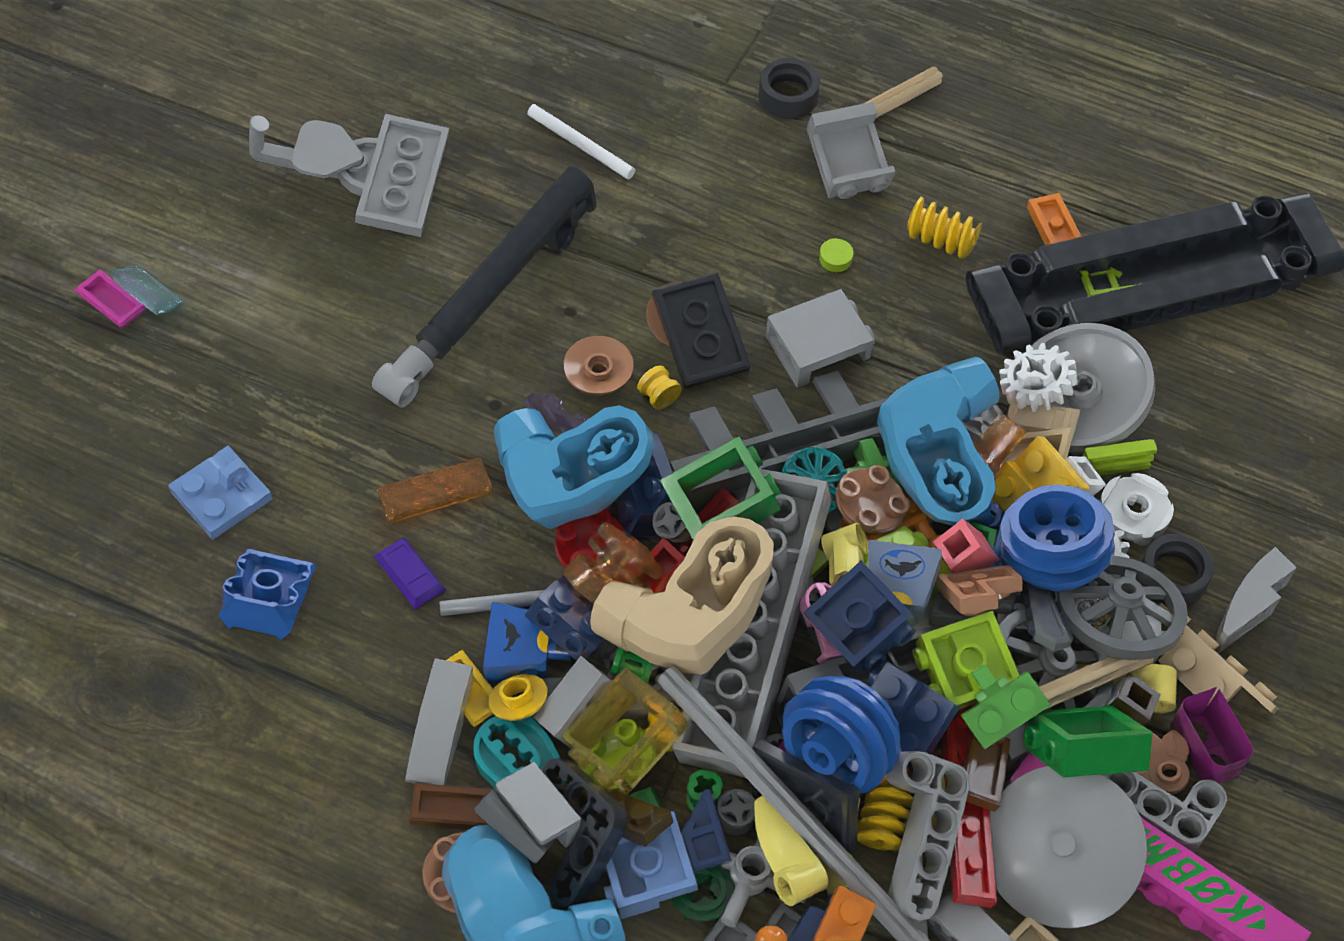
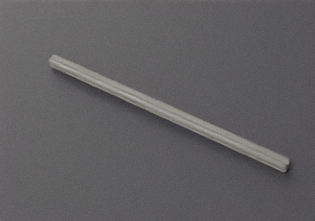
[658,666,930,941]

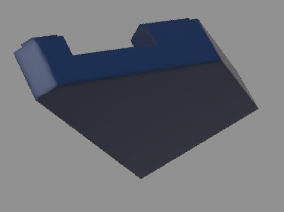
[681,789,732,874]

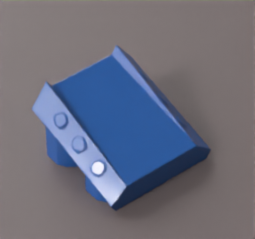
[218,549,316,641]

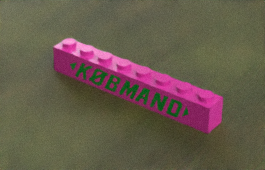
[1007,753,1311,941]

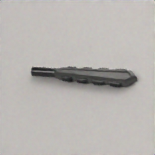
[1021,582,1073,651]

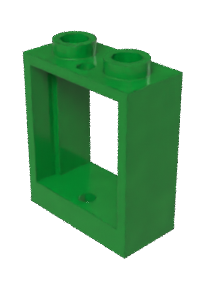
[660,436,781,541]
[1024,706,1153,778]

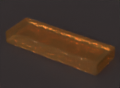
[377,457,492,524]

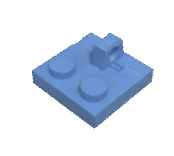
[168,446,273,540]

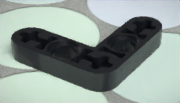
[542,758,628,908]

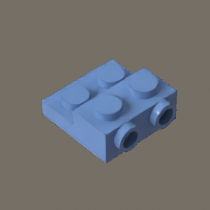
[593,811,698,919]

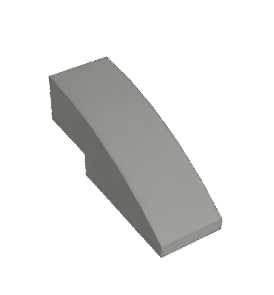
[1215,547,1296,653]
[405,658,474,785]

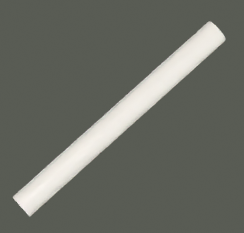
[527,104,635,179]

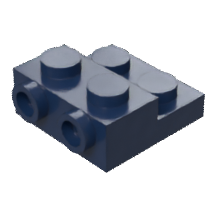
[613,433,673,537]
[804,561,918,675]
[524,572,606,661]
[867,662,960,772]

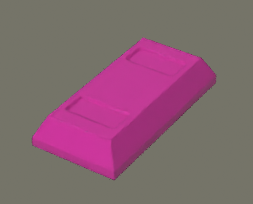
[74,269,147,329]

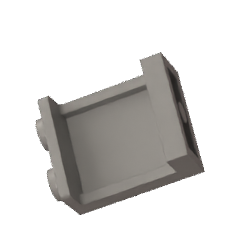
[807,102,896,199]
[765,289,875,388]

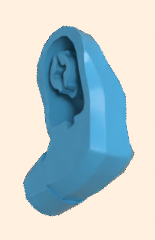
[877,356,1000,526]
[494,405,654,529]
[441,825,626,941]

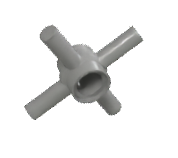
[721,838,806,927]

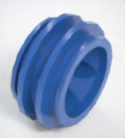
[1000,484,1115,591]
[782,676,901,793]

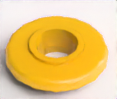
[488,674,548,721]

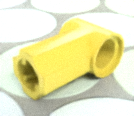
[821,522,868,586]

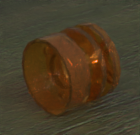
[563,522,664,604]

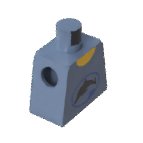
[868,540,942,617]

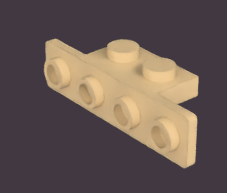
[1158,603,1279,714]

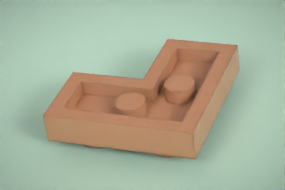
[937,565,1023,616]

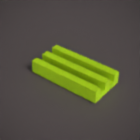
[1082,439,1157,476]

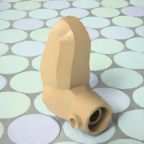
[590,517,774,675]

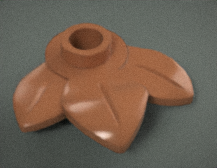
[1136,730,1190,795]

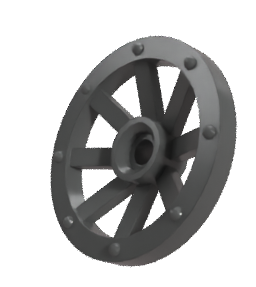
[1057,556,1188,660]
[999,607,1113,722]

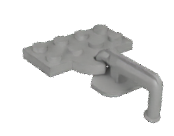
[249,114,449,237]

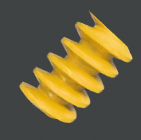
[907,197,982,259]
[857,768,914,851]

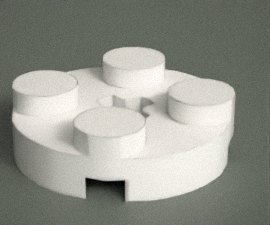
[1100,473,1174,545]

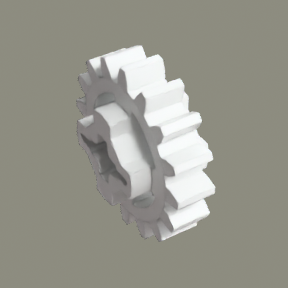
[999,343,1078,412]

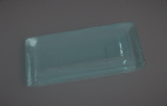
[111,265,183,314]

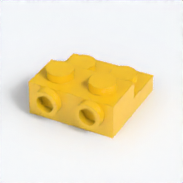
[992,436,1090,512]

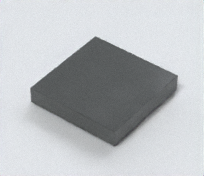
[474,786,557,863]

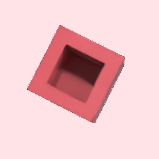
[933,519,999,572]

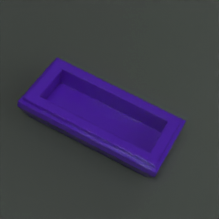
[374,537,446,610]

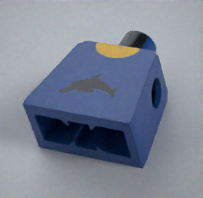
[483,602,571,684]

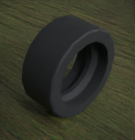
[758,58,820,119]
[1140,534,1214,606]

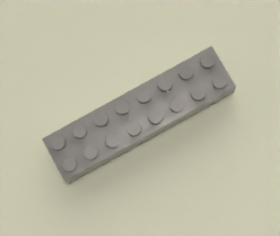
[672,468,831,778]

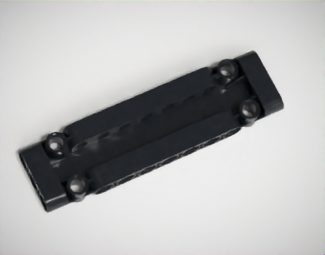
[966,192,1344,354]

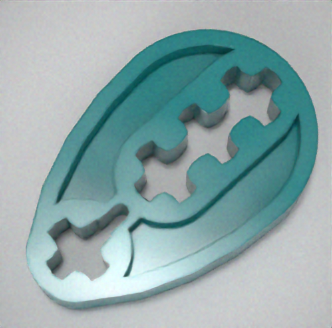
[473,716,565,787]

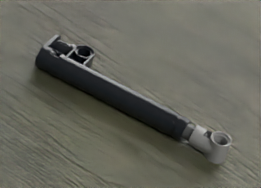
[372,166,597,408]

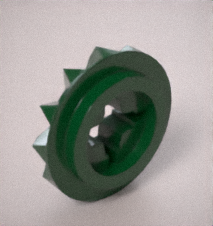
[671,866,734,924]

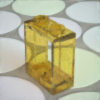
[561,667,690,795]

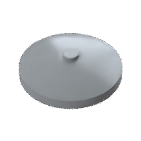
[1032,323,1155,452]
[990,766,1147,928]

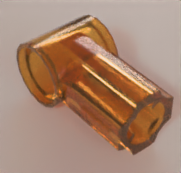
[973,413,1026,481]

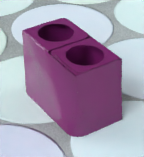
[1170,687,1253,783]

